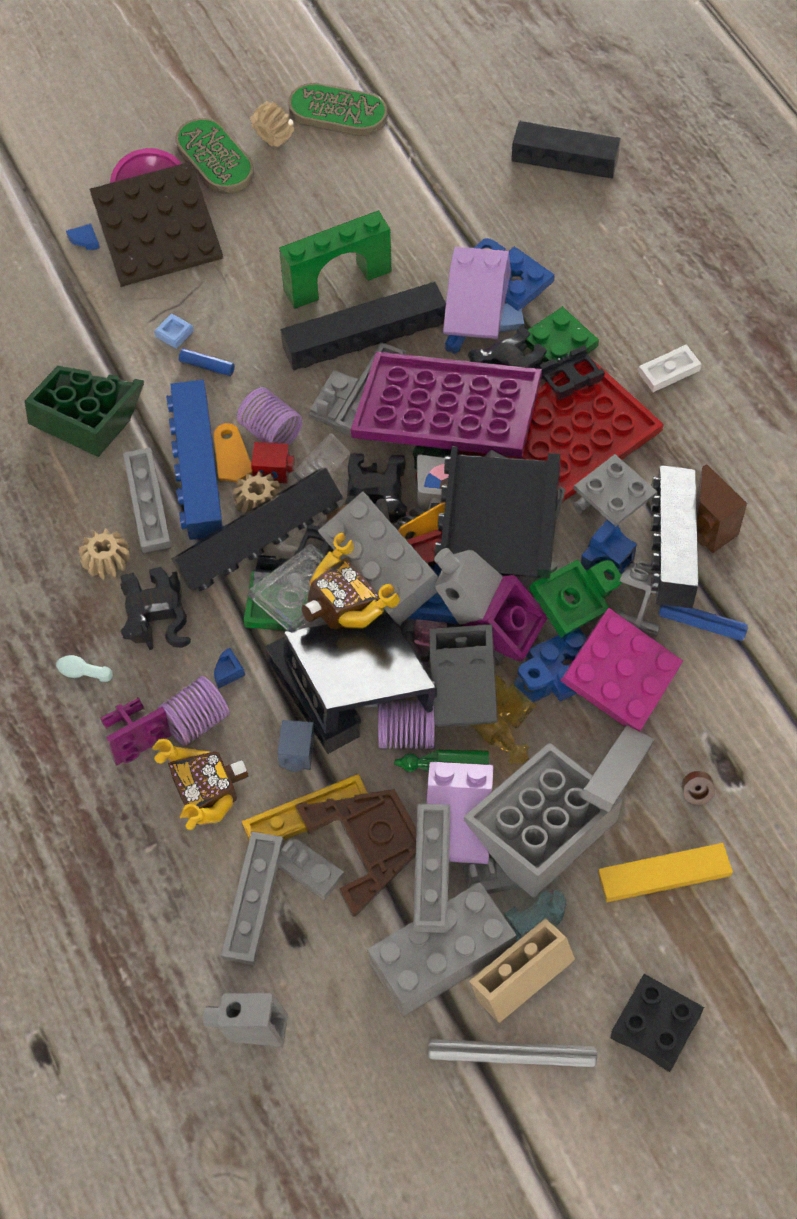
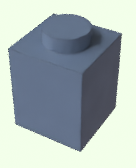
[277,720,315,772]

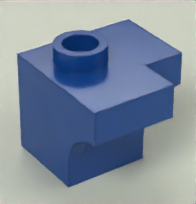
[581,519,637,576]

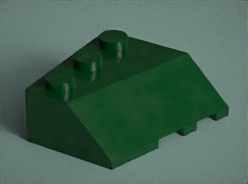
[24,365,144,457]

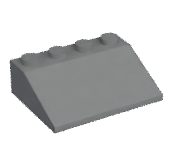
[464,743,623,898]

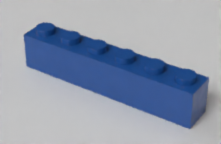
[166,379,223,540]

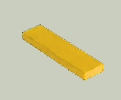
[242,774,368,840]
[598,843,733,903]

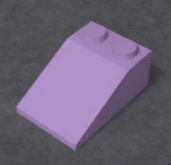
[443,247,511,339]
[427,762,493,864]

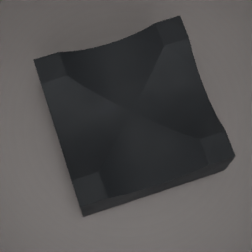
[610,974,704,1072]

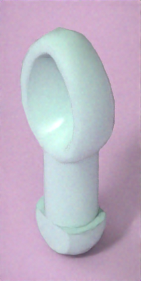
[56,655,113,682]

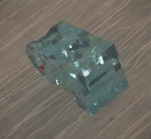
[504,890,566,942]

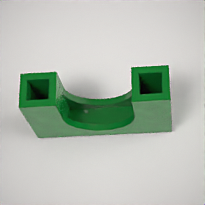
[279,210,392,309]

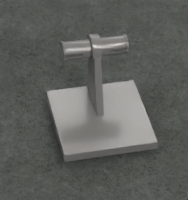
[573,454,657,527]
[619,561,660,637]

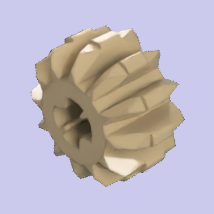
[250,101,294,147]
[233,471,281,515]
[79,528,130,580]

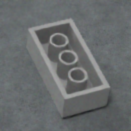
[318,492,438,625]
[367,882,517,1017]

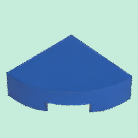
[66,224,100,250]
[214,648,245,689]

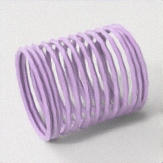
[237,387,302,445]
[157,676,230,746]
[378,700,435,750]

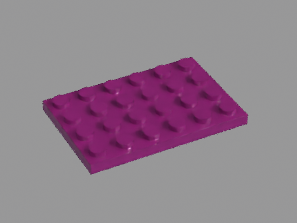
[350,352,542,458]

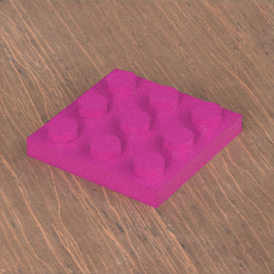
[560,608,683,732]

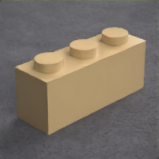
[469,918,575,1023]

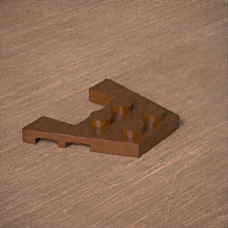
[295,789,417,917]

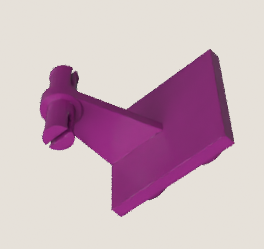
[100,697,171,766]

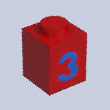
[251,442,295,484]

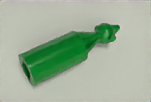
[394,749,489,773]

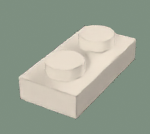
[638,345,701,392]

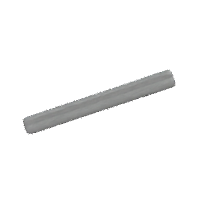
[428,1039,597,1067]

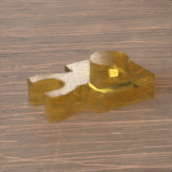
[496,674,537,728]

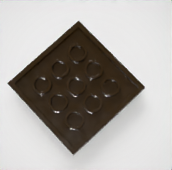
[89,162,223,287]

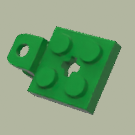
[528,559,622,638]

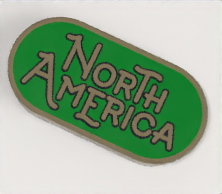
[288,83,388,136]
[175,118,254,193]

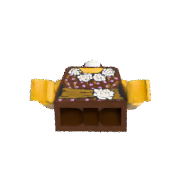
[302,533,400,630]
[152,739,249,830]

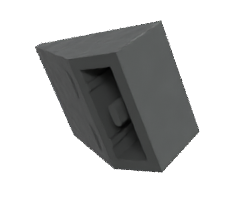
[430,624,498,727]

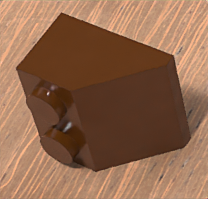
[696,464,747,553]

